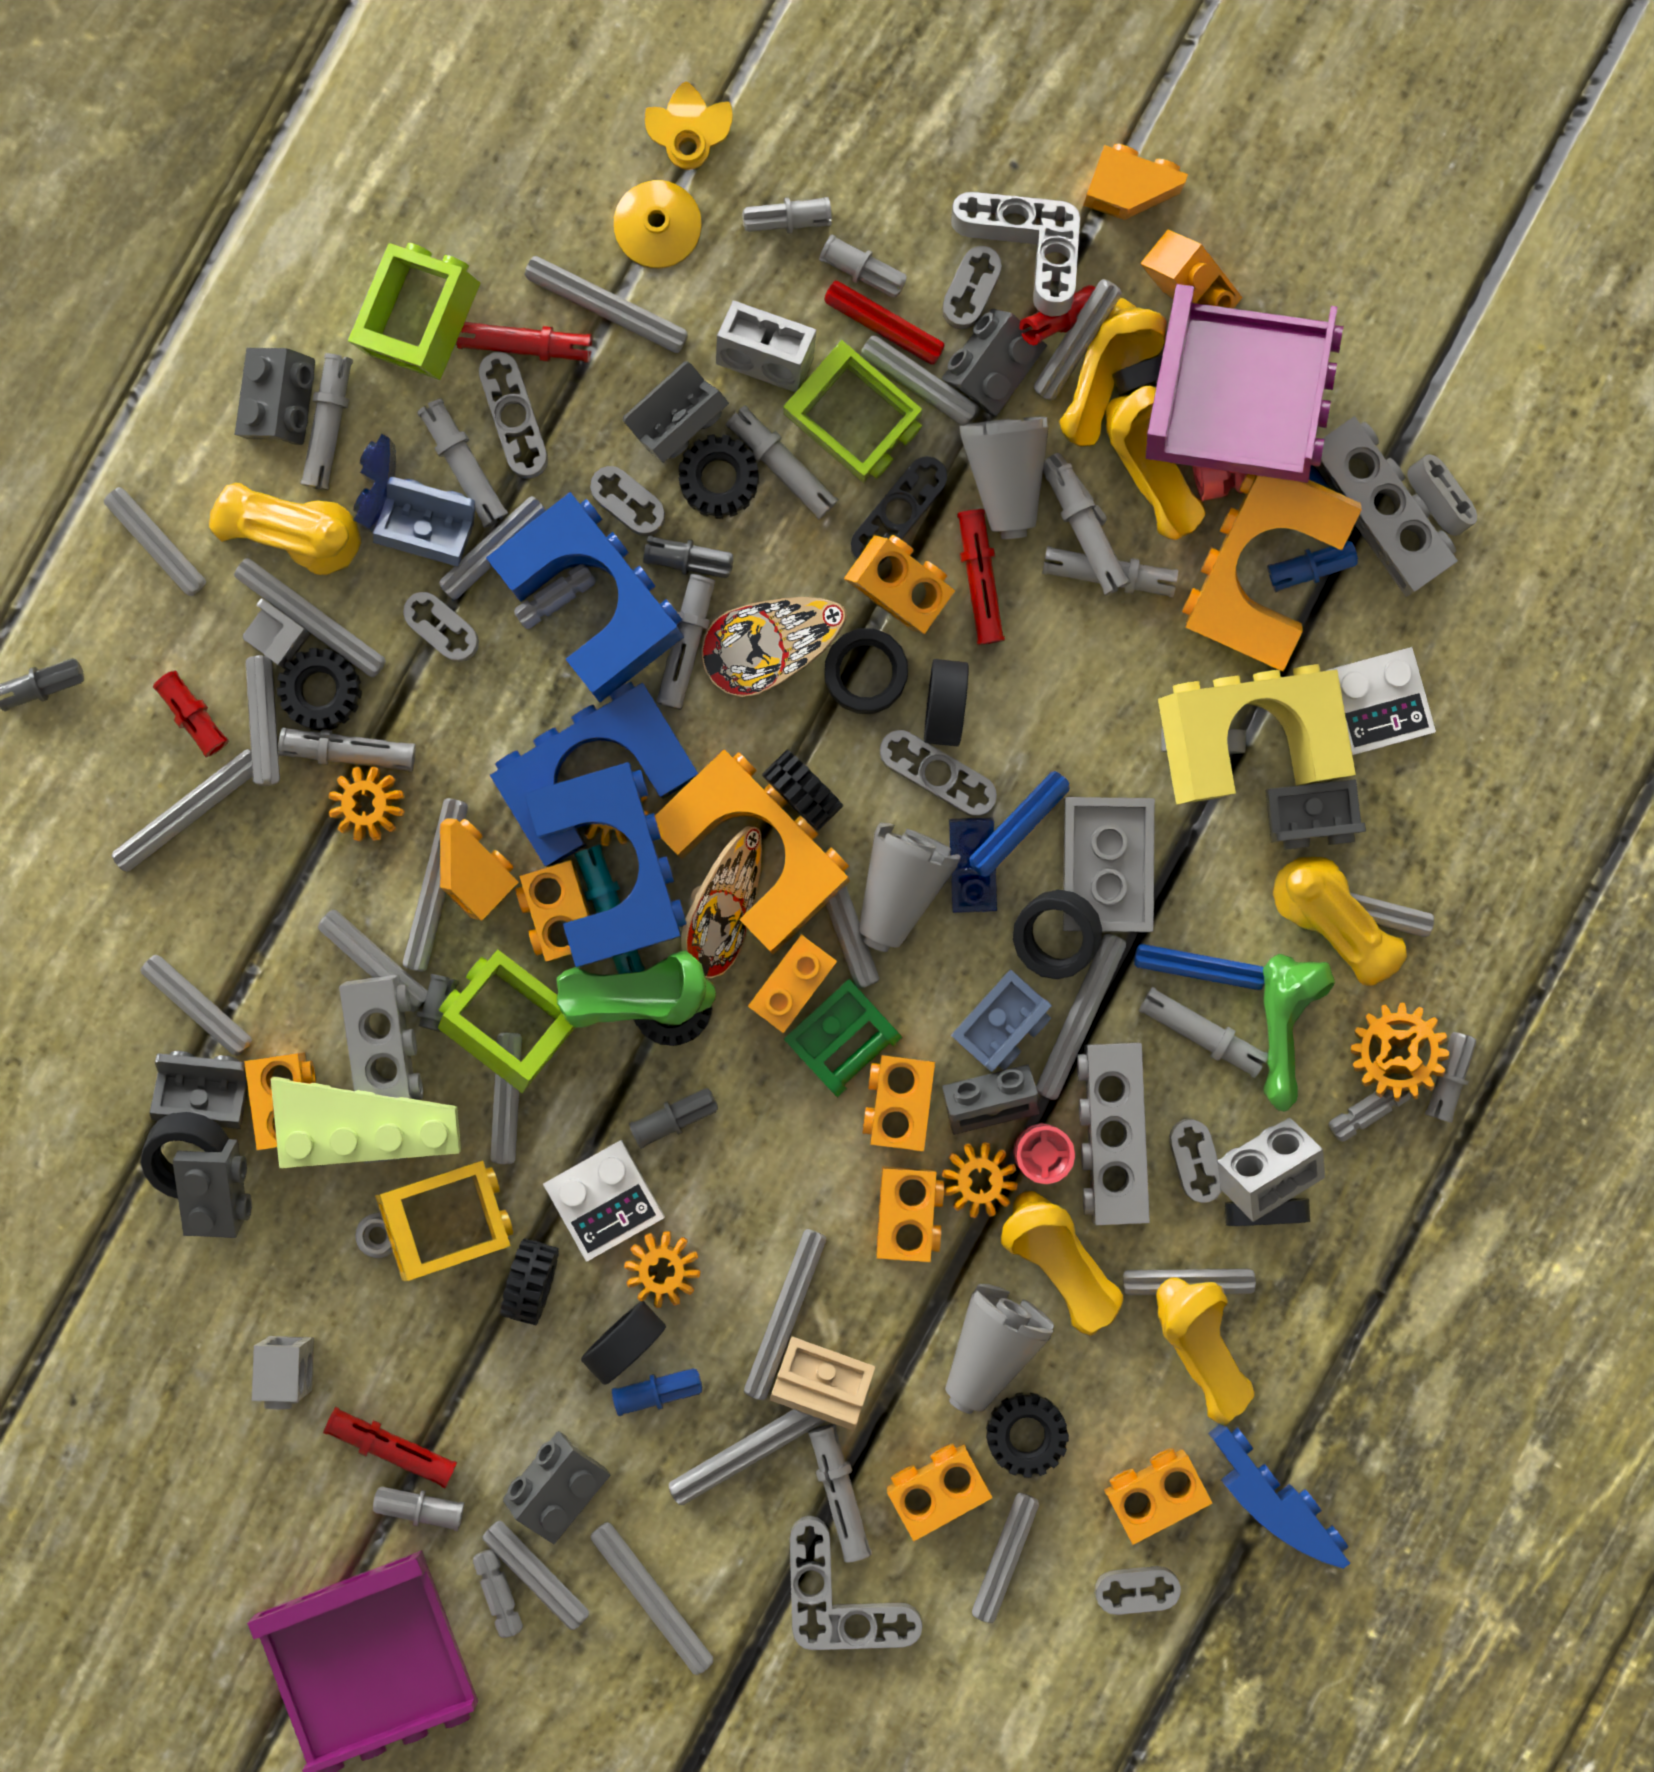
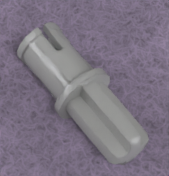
[742,197,832,234]
[819,234,907,298]
[1425,1032,1476,1123]
[373,1487,465,1531]

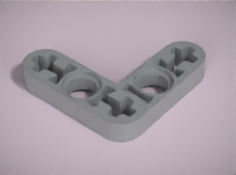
[951,192,1080,316]
[790,1516,922,1650]

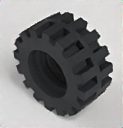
[500,1238,559,1326]

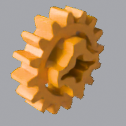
[1351,1003,1449,1102]

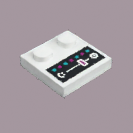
[1326,647,1436,755]
[543,1140,665,1262]

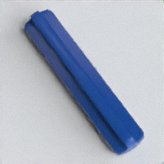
[969,771,1070,877]
[1134,944,1264,990]

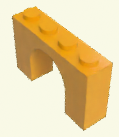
[1182,474,1362,671]
[655,749,850,955]

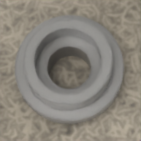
[355,1213,393,1258]

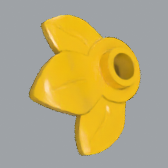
[645,81,733,170]

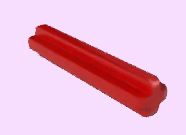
[824,281,945,365]

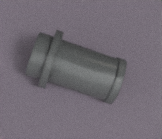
[417,974,459,1032]

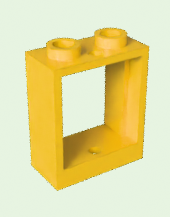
[375,1160,513,1281]

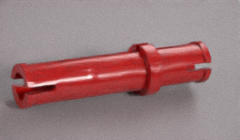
[456,322,592,363]
[957,509,1005,645]
[323,1406,457,1489]

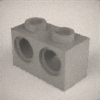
[716,300,816,392]
[1217,1117,1325,1222]
[252,1336,314,1410]

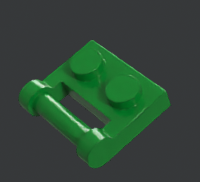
[784,979,903,1098]

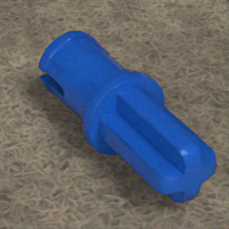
[1267,541,1358,593]
[612,1368,702,1416]

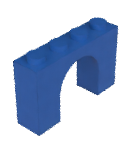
[486,492,684,703]
[490,681,698,867]
[524,762,687,968]

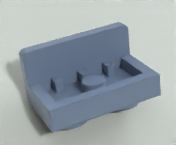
[373,477,475,567]
[950,969,1052,1072]

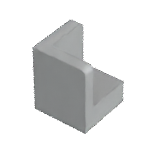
[243,598,311,669]

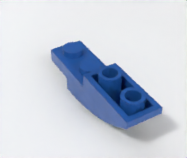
[1208,1424,1350,1569]

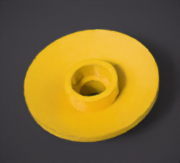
[614,180,702,269]

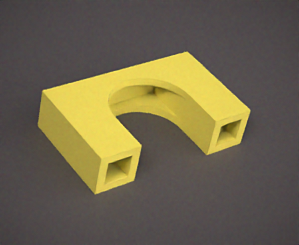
[1158,664,1356,805]

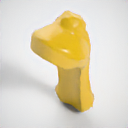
[1059,298,1167,446]
[1105,386,1206,540]
[209,482,361,575]
[1273,857,1407,986]
[1001,1191,1123,1336]
[1156,1278,1255,1426]

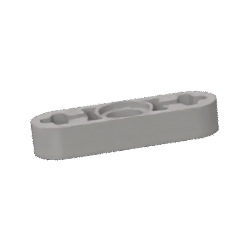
[479,352,548,479]
[880,730,997,816]

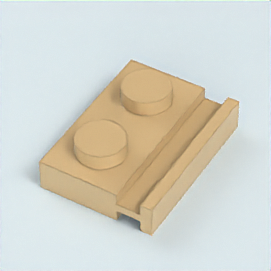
[769,1336,875,1431]

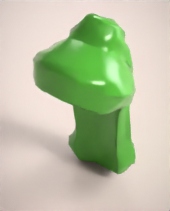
[557,950,716,1028]
[1263,954,1335,1112]

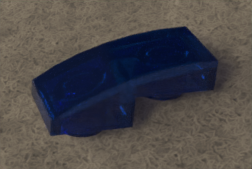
[353,434,396,534]
[949,817,997,913]

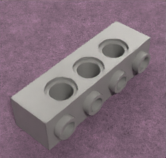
[1314,416,1458,597]
[339,975,423,1163]
[1077,1042,1150,1225]

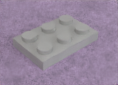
[1063,797,1155,932]

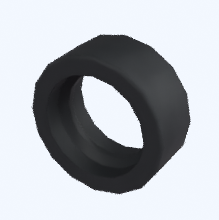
[825,628,908,714]
[924,659,969,747]
[1013,889,1103,980]
[140,1112,229,1199]
[581,1301,666,1385]

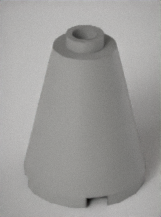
[959,417,1049,539]
[859,823,961,952]
[945,1284,1054,1414]

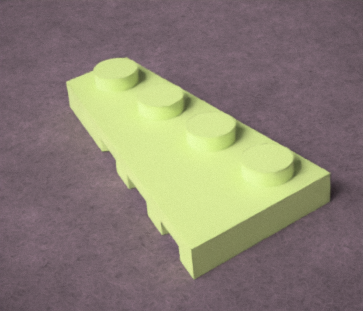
[271,1077,461,1168]

